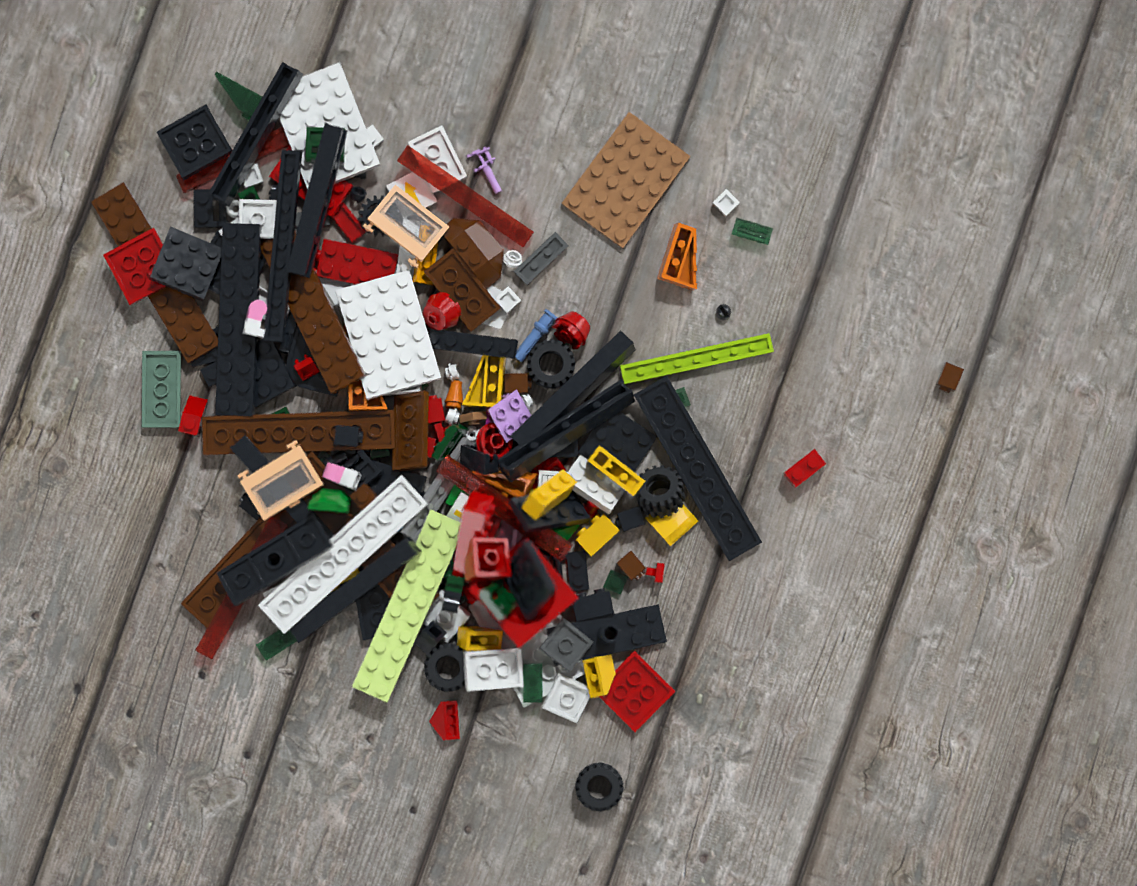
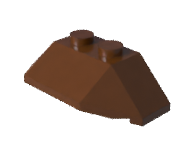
[443,218,504,289]

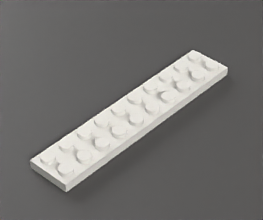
[258,475,428,634]

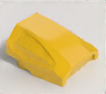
[645,504,698,547]

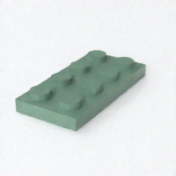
[142,351,182,428]

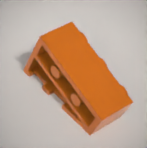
[657,223,697,291]
[348,379,387,411]
[466,468,537,511]

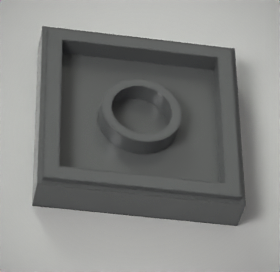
[539,618,593,672]

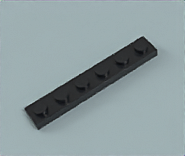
[427,329,518,359]

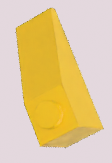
[587,445,645,496]

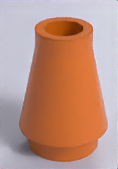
[445,380,463,410]

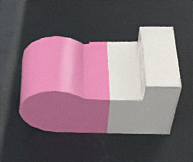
[243,300,267,338]
[322,462,362,491]

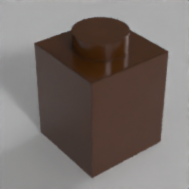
[936,362,964,393]
[504,373,532,394]
[350,483,378,510]
[616,551,646,581]

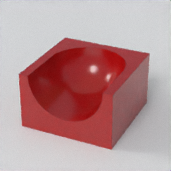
[467,536,579,648]

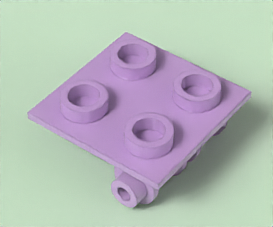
[488,390,531,443]

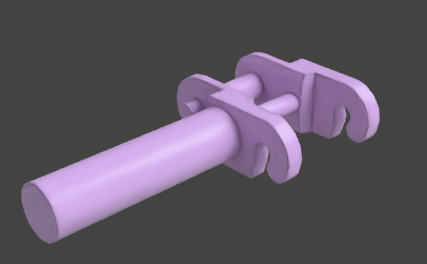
[466,147,502,194]

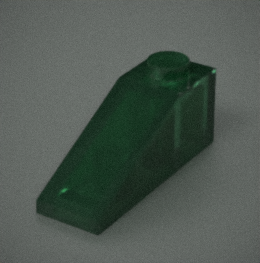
[214,71,262,121]

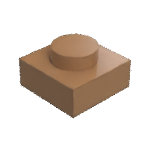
[459,411,487,426]

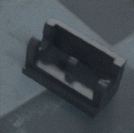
[460,444,499,475]

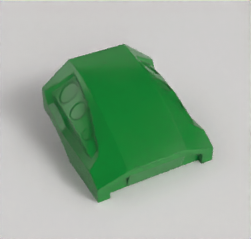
[308,488,351,513]

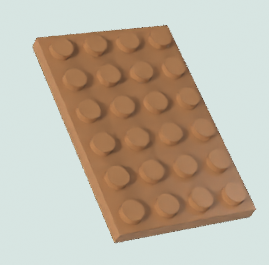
[561,112,691,249]

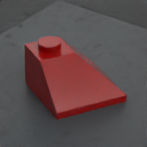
[464,538,511,581]

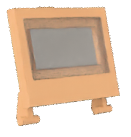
[363,185,449,268]
[237,440,323,521]

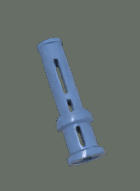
[516,309,558,362]

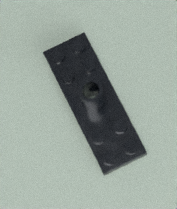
[216,513,334,607]
[546,604,667,666]

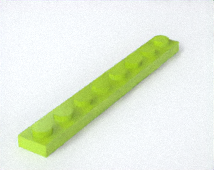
[620,333,774,384]

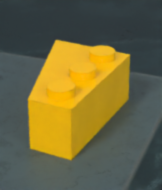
[462,355,506,408]

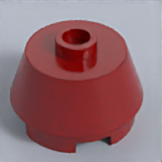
[422,292,461,330]
[552,311,591,350]
[475,423,513,461]

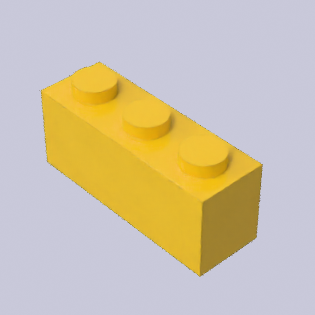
[522,470,577,520]

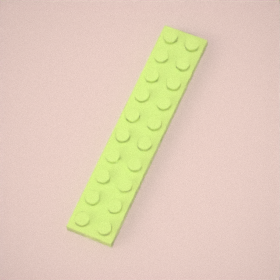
[352,510,460,702]

